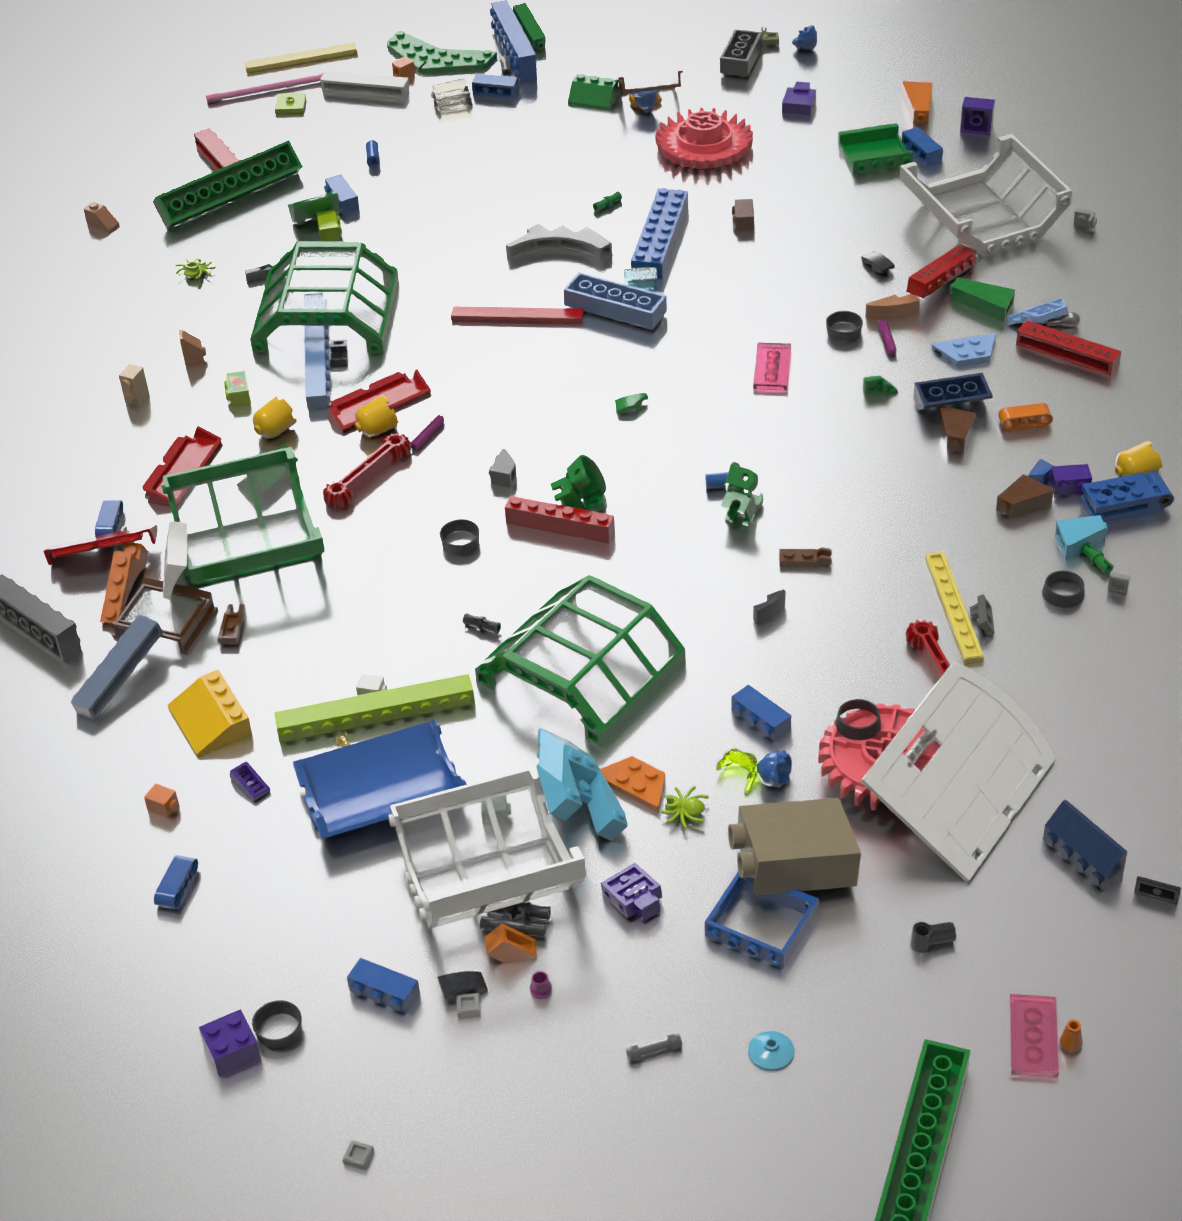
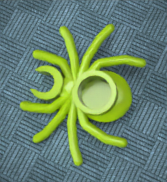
[175,257,216,280]
[661,785,709,829]

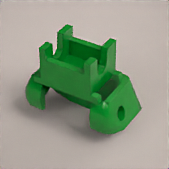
[550,454,607,512]
[720,461,764,527]

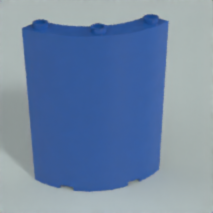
[292,719,467,839]

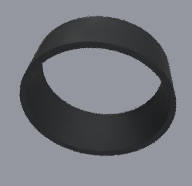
[826,311,863,341]
[439,519,480,554]
[1042,570,1085,608]
[836,699,881,740]
[252,1000,302,1049]

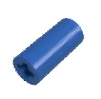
[365,140,380,168]
[704,471,728,490]

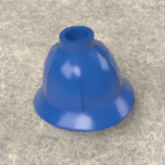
[630,89,660,113]

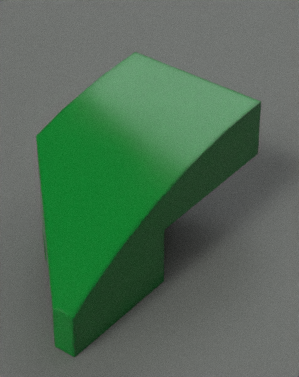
[863,375,898,396]
[614,393,649,415]

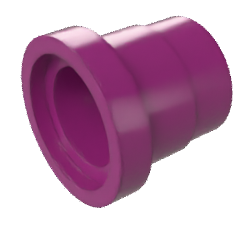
[530,971,552,999]

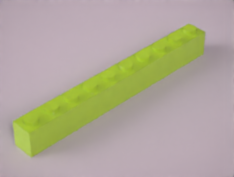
[273,673,475,742]

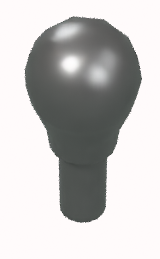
[1047,312,1080,327]

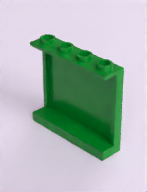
[838,123,913,174]

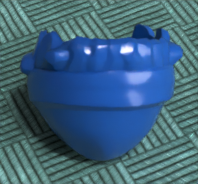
[791,25,818,51]
[756,750,792,788]

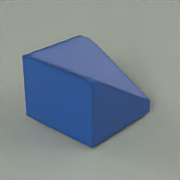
[1028,459,1054,484]

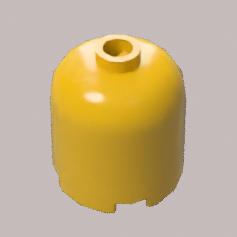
[354,395,399,438]
[252,396,297,439]
[1114,441,1162,477]

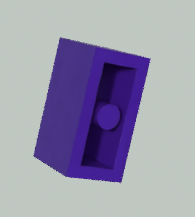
[1050,464,1092,495]

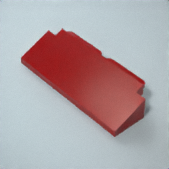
[327,369,431,432]
[142,425,223,507]
[43,524,158,566]

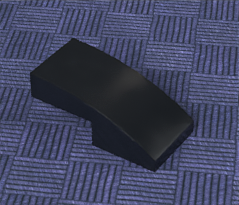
[861,251,895,273]
[330,339,348,366]
[753,589,786,624]
[437,971,488,999]

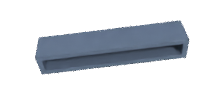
[70,614,163,721]

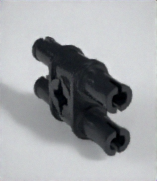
[480,899,551,938]

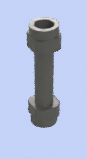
[626,1033,682,1062]

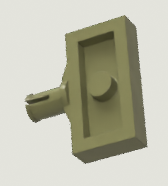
[761,26,780,45]

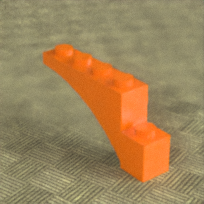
[100,542,149,625]

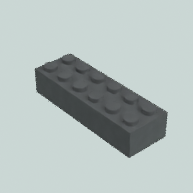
[0,574,82,663]

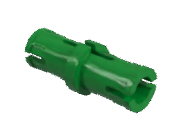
[592,191,623,212]
[1081,542,1114,574]

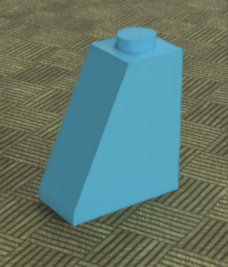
[1055,515,1107,559]

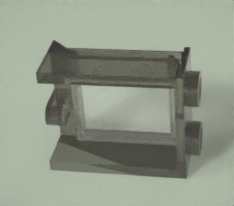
[430,77,473,112]

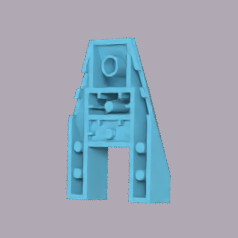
[536,728,628,841]

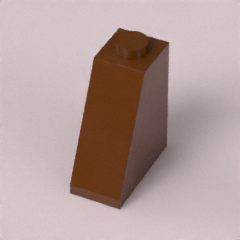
[939,406,976,453]
[996,474,1054,518]

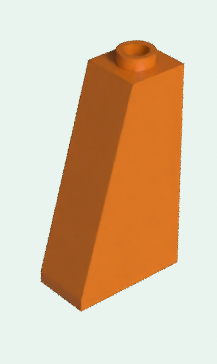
[902,81,933,124]

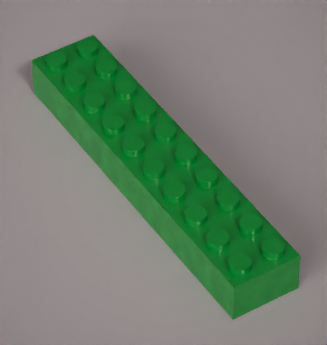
[152,140,303,229]
[874,1039,971,1221]

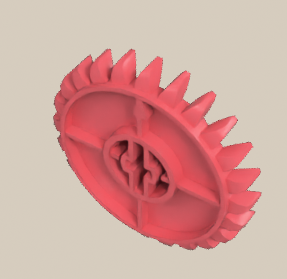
[655,107,753,169]
[818,703,941,812]

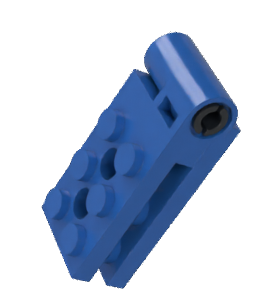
[1080,471,1174,522]

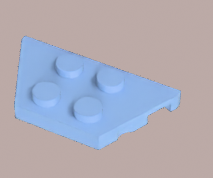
[1007,297,1068,324]
[931,333,995,366]

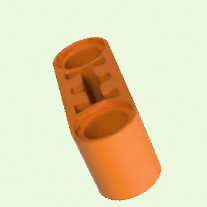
[998,403,1053,431]

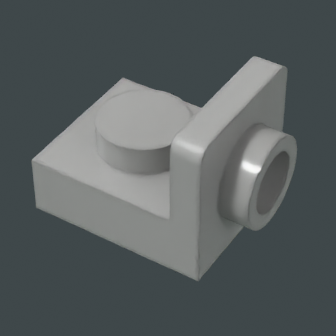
[1073,208,1097,233]

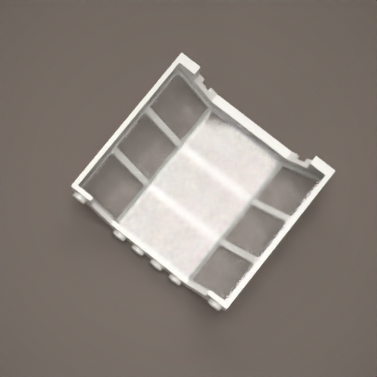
[900,134,1072,257]
[388,766,587,929]

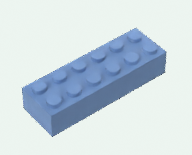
[563,272,667,330]

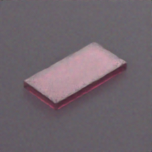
[753,342,791,390]
[1009,994,1059,1078]

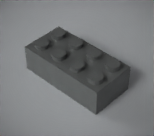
[719,29,762,77]

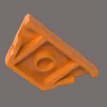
[600,756,666,812]

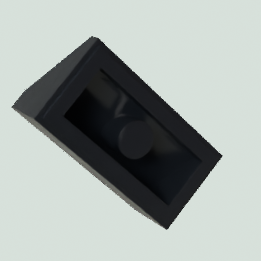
[1134,876,1181,904]

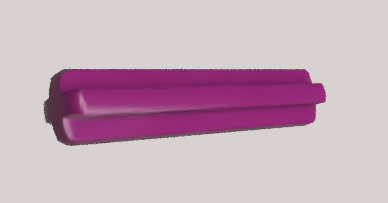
[878,320,897,356]
[411,414,445,450]

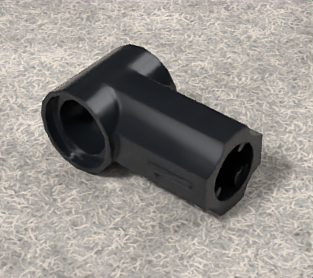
[910,922,957,951]

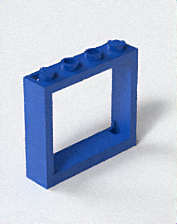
[704,872,819,968]

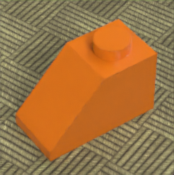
[485,924,537,962]

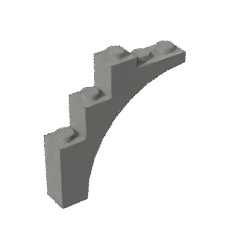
[505,223,613,262]

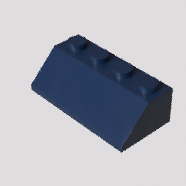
[913,373,993,410]
[1043,799,1128,892]

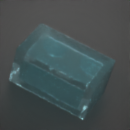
[623,267,657,292]

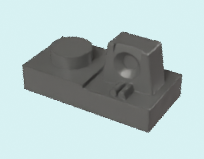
[970,594,995,636]

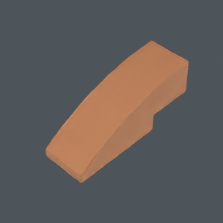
[865,294,920,319]

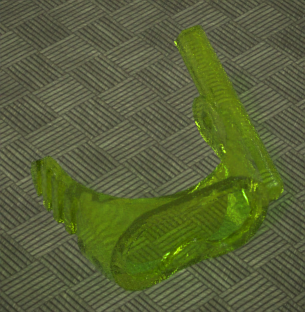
[716,748,758,793]

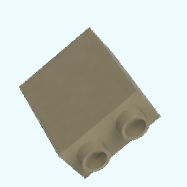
[728,798,861,895]

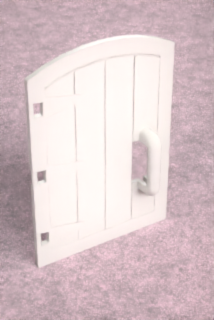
[860,661,1056,882]

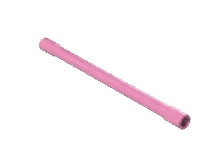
[205,72,324,103]

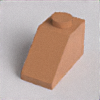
[83,201,120,233]
[178,329,207,366]

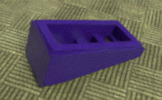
[229,760,271,801]

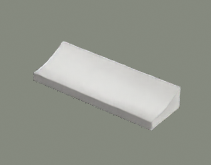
[163,521,187,600]

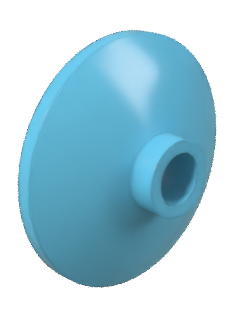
[748,1031,794,1071]

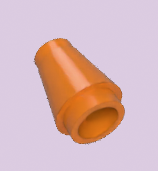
[1060,1020,1083,1052]

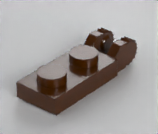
[779,547,832,567]
[218,604,245,644]

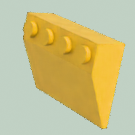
[167,669,253,757]

